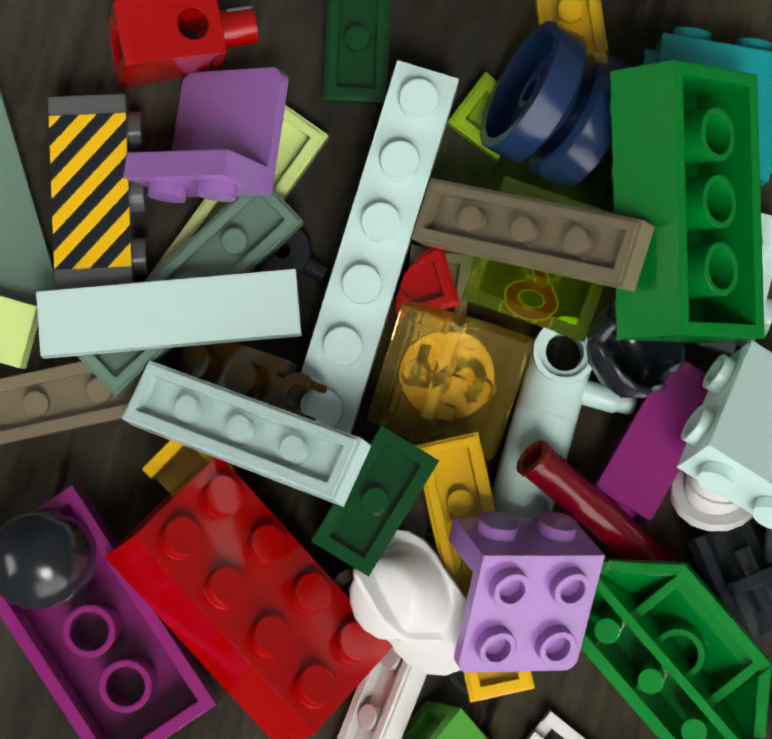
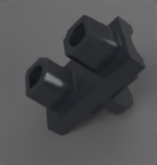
[686,521,772,640]

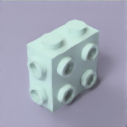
[677,340,772,529]

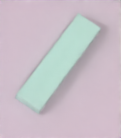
[36,269,302,359]
[122,360,371,507]

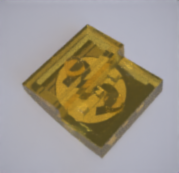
[367,302,535,460]

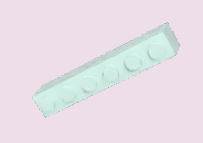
[300,60,459,435]

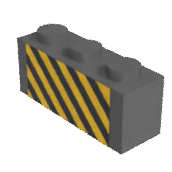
[48,94,149,290]

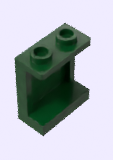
[311,426,439,577]

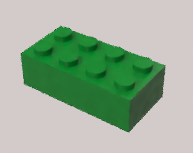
[610,60,765,343]

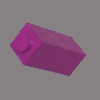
[592,361,708,520]

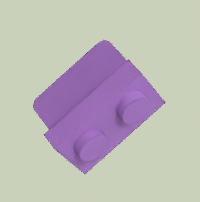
[123,67,289,203]
[448,511,605,673]

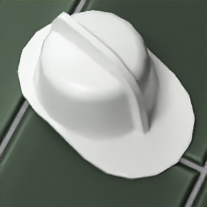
[350,530,467,676]

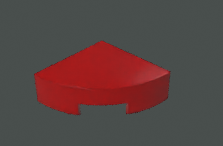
[396,247,460,324]

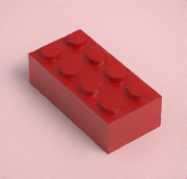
[104,457,393,739]

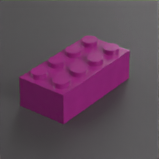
[0,485,222,739]

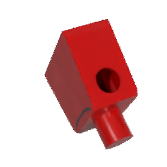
[107,0,258,90]

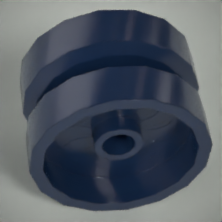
[479,21,632,189]

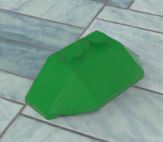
[581,559,772,739]

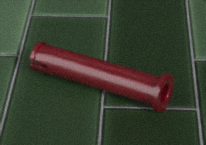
[516,440,679,561]

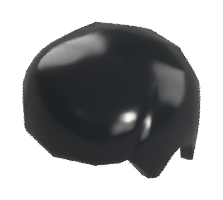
[586,303,686,398]
[0,507,96,610]

